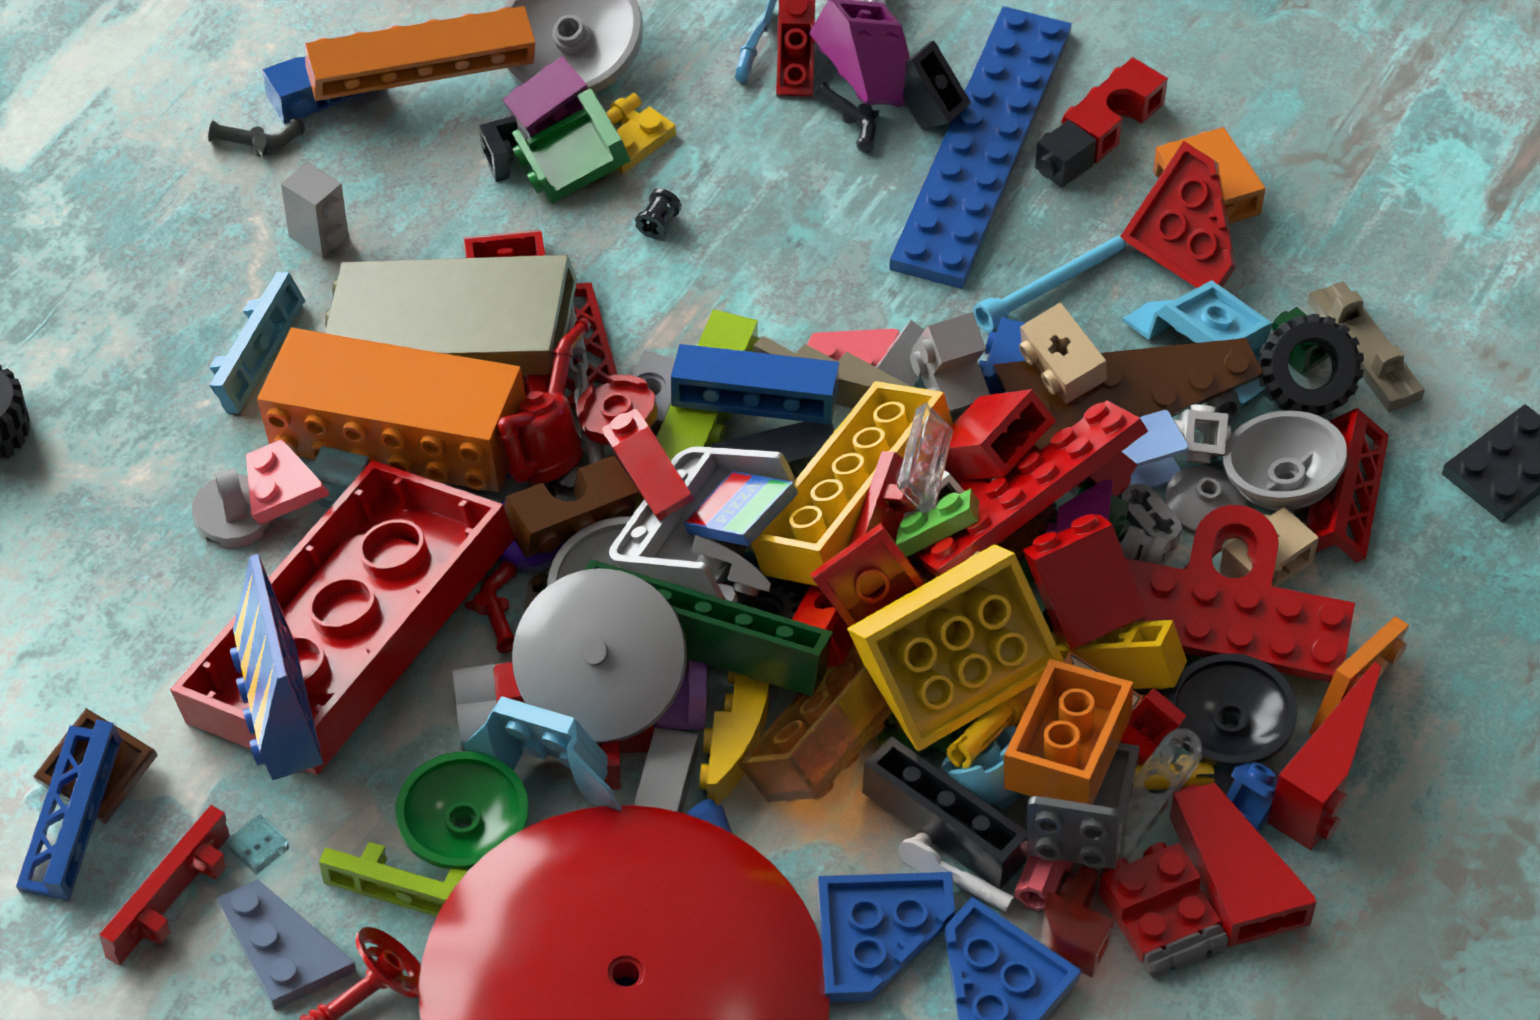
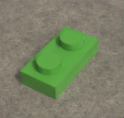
[896,488,979,557]

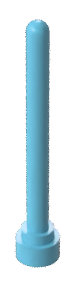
[973,236,1126,333]

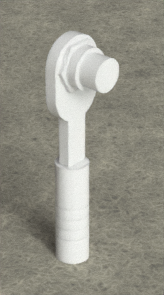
[898,832,1014,912]

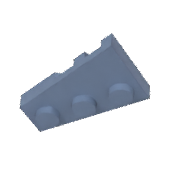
[217,879,356,1010]

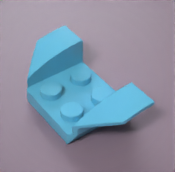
[1122,280,1272,407]
[463,696,622,811]

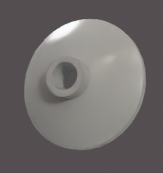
[1165,465,1246,533]

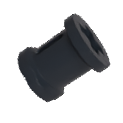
[635,188,682,240]

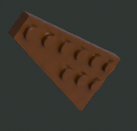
[992,338,1264,449]

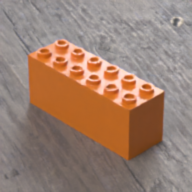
[257,327,526,493]

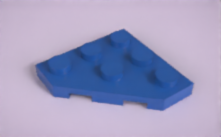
[818,872,955,1002]
[944,896,1081,1020]

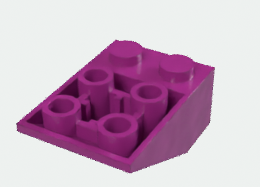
[809,0,910,107]

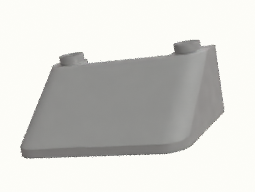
[609,447,796,603]

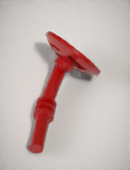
[299,927,421,1020]

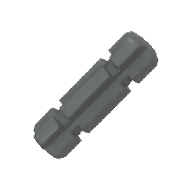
[1143,924,1229,978]

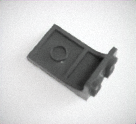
[1027,743,1140,869]

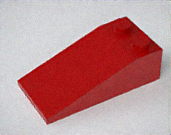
[1267,662,1382,851]

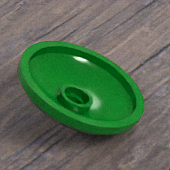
[395,751,529,870]

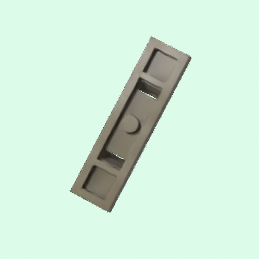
[1308,281,1425,412]

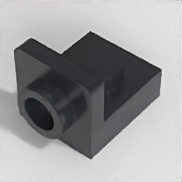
[479,116,518,182]

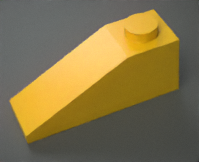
[1052,620,1187,690]

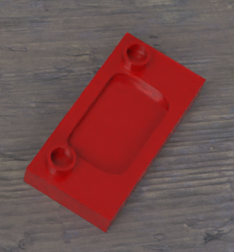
[170,460,514,776]

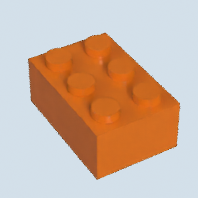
[1004,659,1133,805]

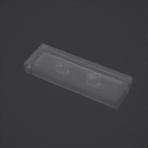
[897,403,953,514]

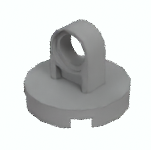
[192,468,275,549]

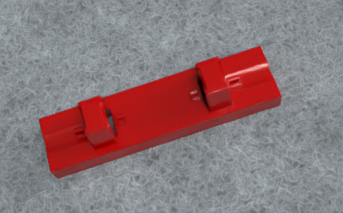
[829,451,921,602]
[99,805,230,966]

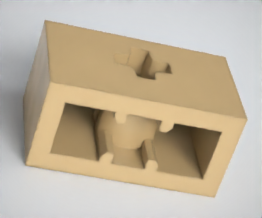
[1019,302,1107,404]
[1219,507,1319,587]

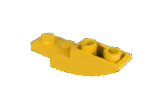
[699,671,770,805]

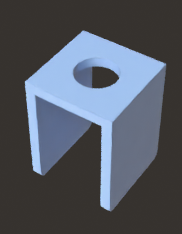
[1118,410,1188,499]

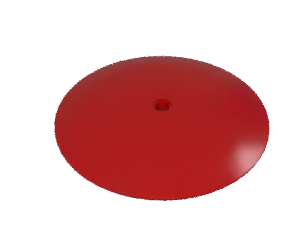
[419,805,830,1020]

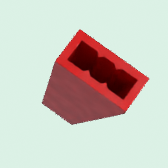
[1169,783,1317,947]

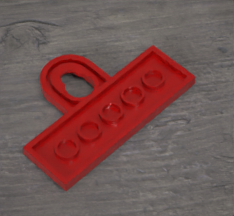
[912,400,1148,577]
[1126,505,1355,682]

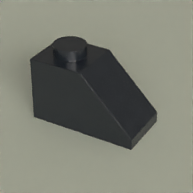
[903,40,971,129]

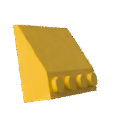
[847,544,1064,751]

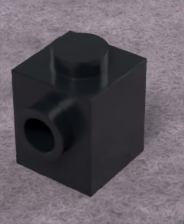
[1035,120,1096,188]

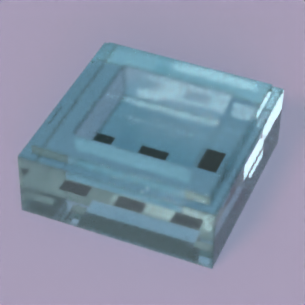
[226,814,290,875]

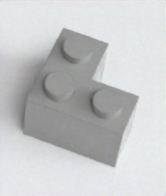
[910,312,990,418]

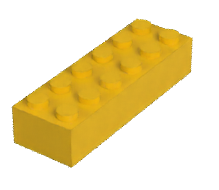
[751,381,953,586]

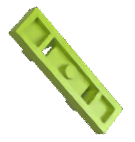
[319,842,468,917]

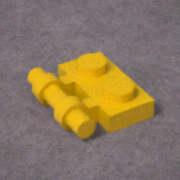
[606,93,676,174]

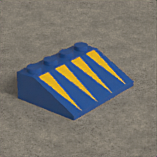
[230,554,324,781]

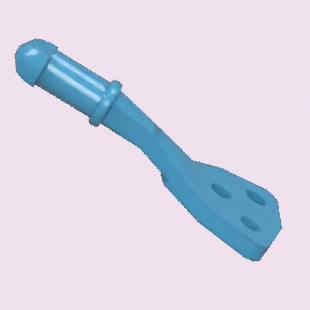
[735,0,777,83]

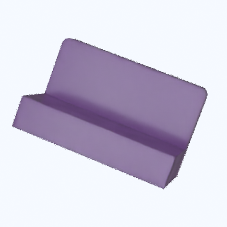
[653,659,707,730]

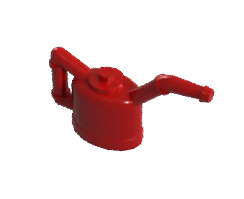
[498,318,590,484]

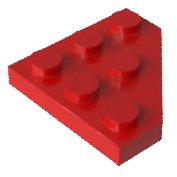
[1120,141,1236,288]

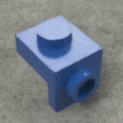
[1226,763,1277,831]

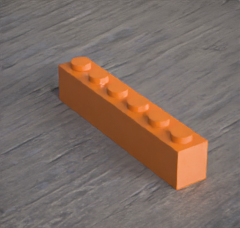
[305,6,536,101]

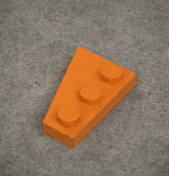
[1309,616,1409,735]

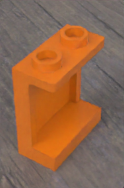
[1153,127,1266,224]

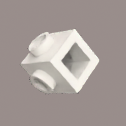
[1174,405,1231,464]

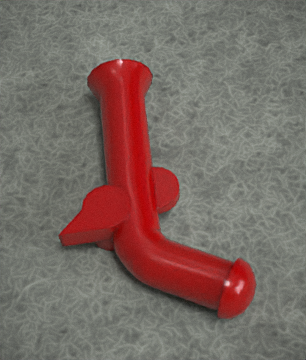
[464,560,517,653]

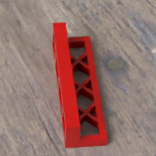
[1306,408,1389,563]

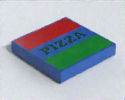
[683,471,798,546]

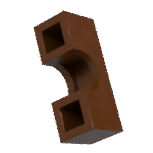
[504,455,639,558]

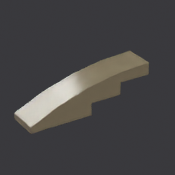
[754,336,912,409]

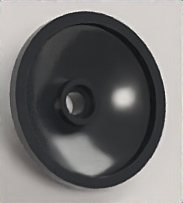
[1168,653,1297,767]

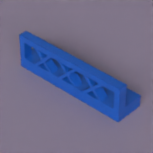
[16,719,122,901]

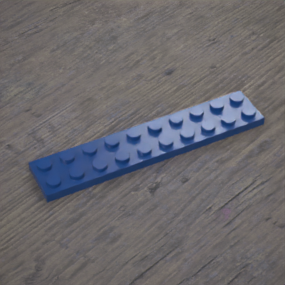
[889,6,1072,289]

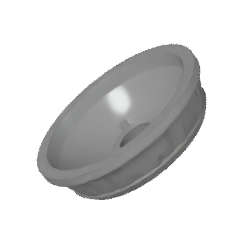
[1223,411,1347,510]

